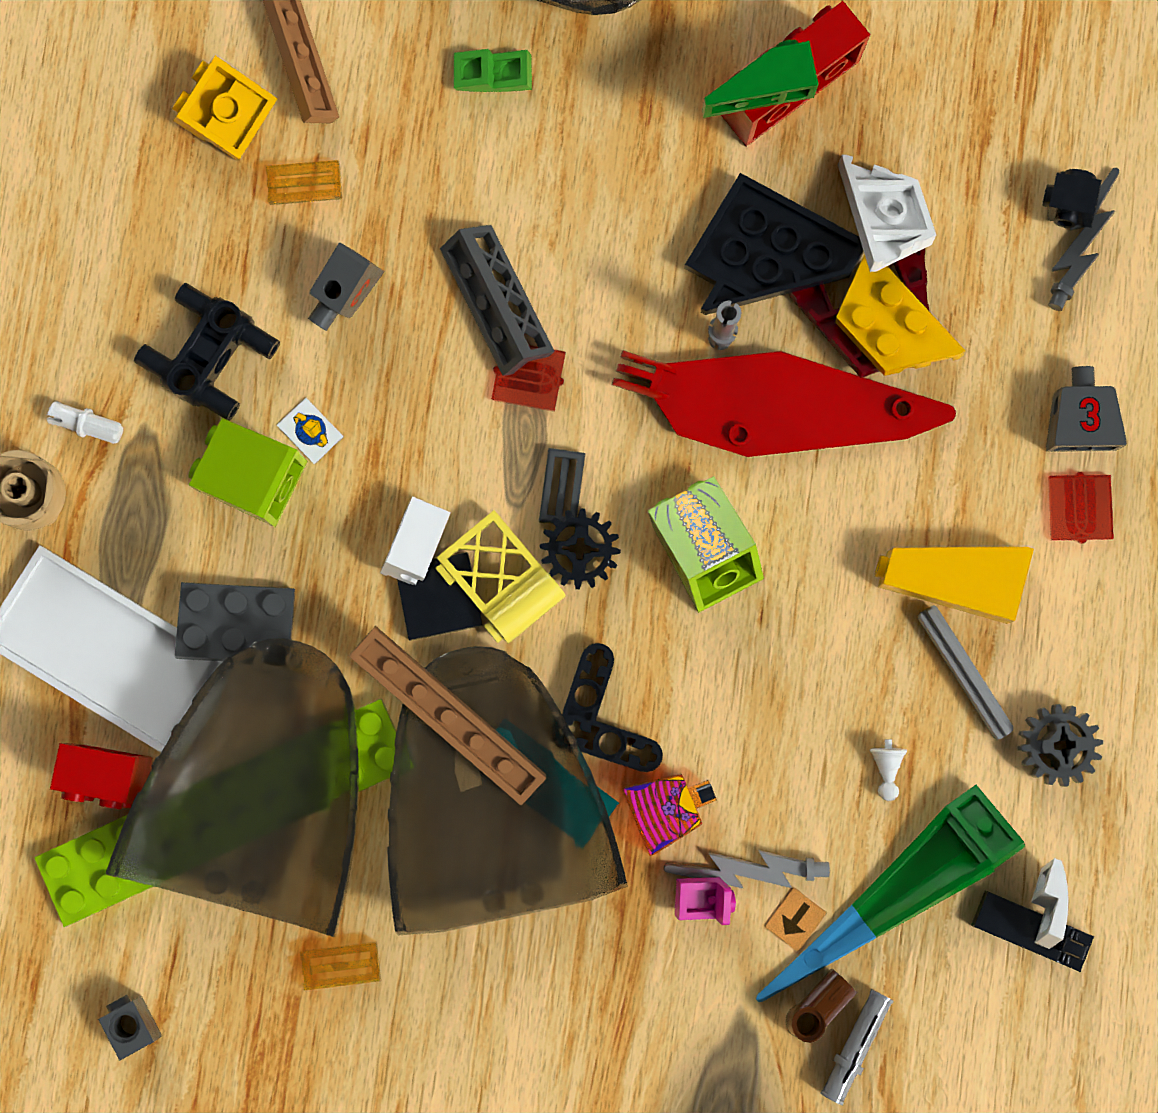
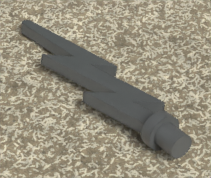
[1048,168,1119,311]

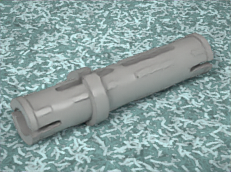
[708,301,742,350]
[820,989,894,1106]

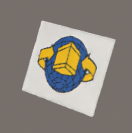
[277,398,344,464]

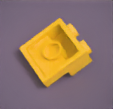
[172,55,278,161]

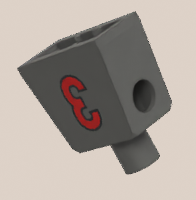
[308,242,385,331]
[1046,366,1127,452]

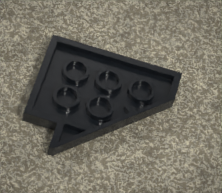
[685,173,864,315]

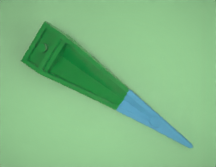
[756,784,1025,1002]

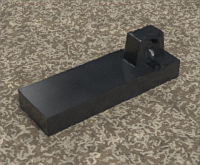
[971,891,1094,972]

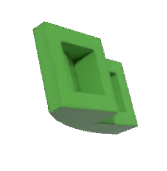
[454,49,532,92]

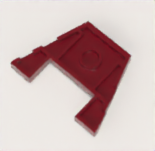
[788,248,929,378]

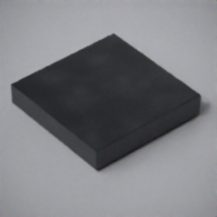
[397,552,483,641]

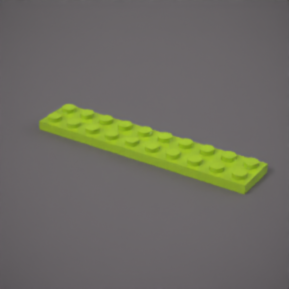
[34,699,413,927]

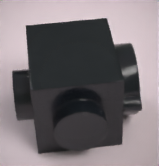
[1042,169,1102,228]

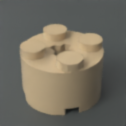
[0,450,66,531]

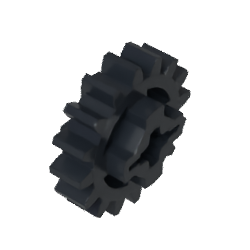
[540,508,621,590]

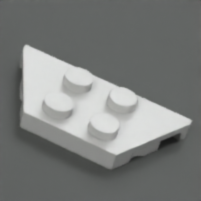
[838,155,936,272]

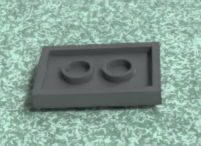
[175,582,295,665]

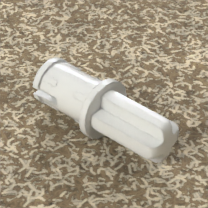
[47,401,123,444]

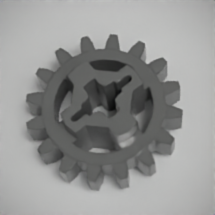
[1017,704,1103,787]

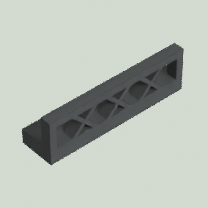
[440,225,555,376]

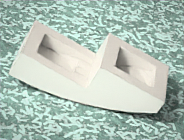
[1031,858,1068,949]

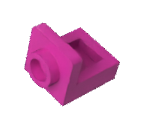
[675,877,736,925]

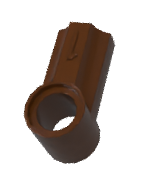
[785,969,857,1043]

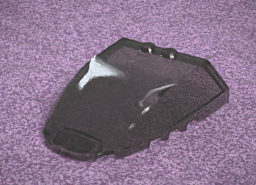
[106,638,359,937]
[387,646,628,935]

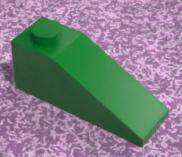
[702,40,819,118]

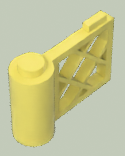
[436,510,566,644]

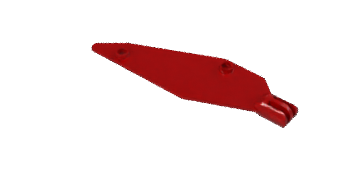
[612,350,956,457]

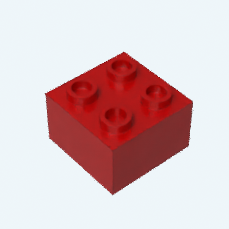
[50,743,153,809]

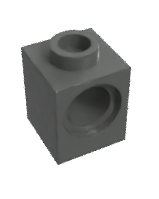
[98,995,162,1061]

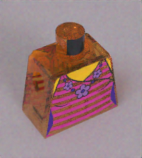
[622,774,717,856]

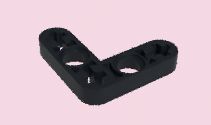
[557,643,663,772]

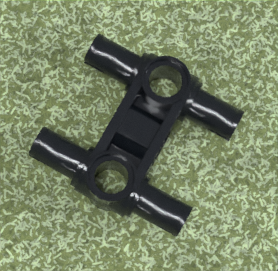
[134,283,280,421]

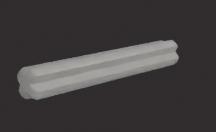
[918,605,1013,740]

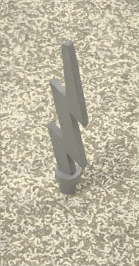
[664,850,830,888]

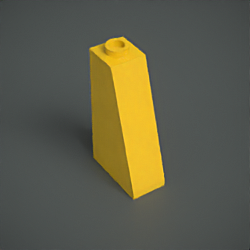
[875,547,1034,624]

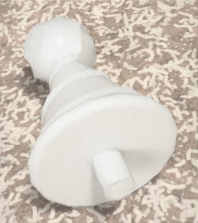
[870,739,907,801]

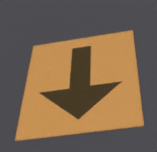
[765,888,827,952]

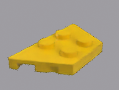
[835,254,966,376]

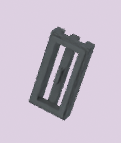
[539,448,585,527]

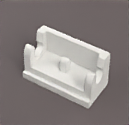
[380,496,451,585]

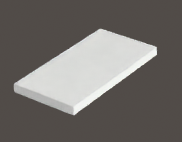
[0,545,231,758]

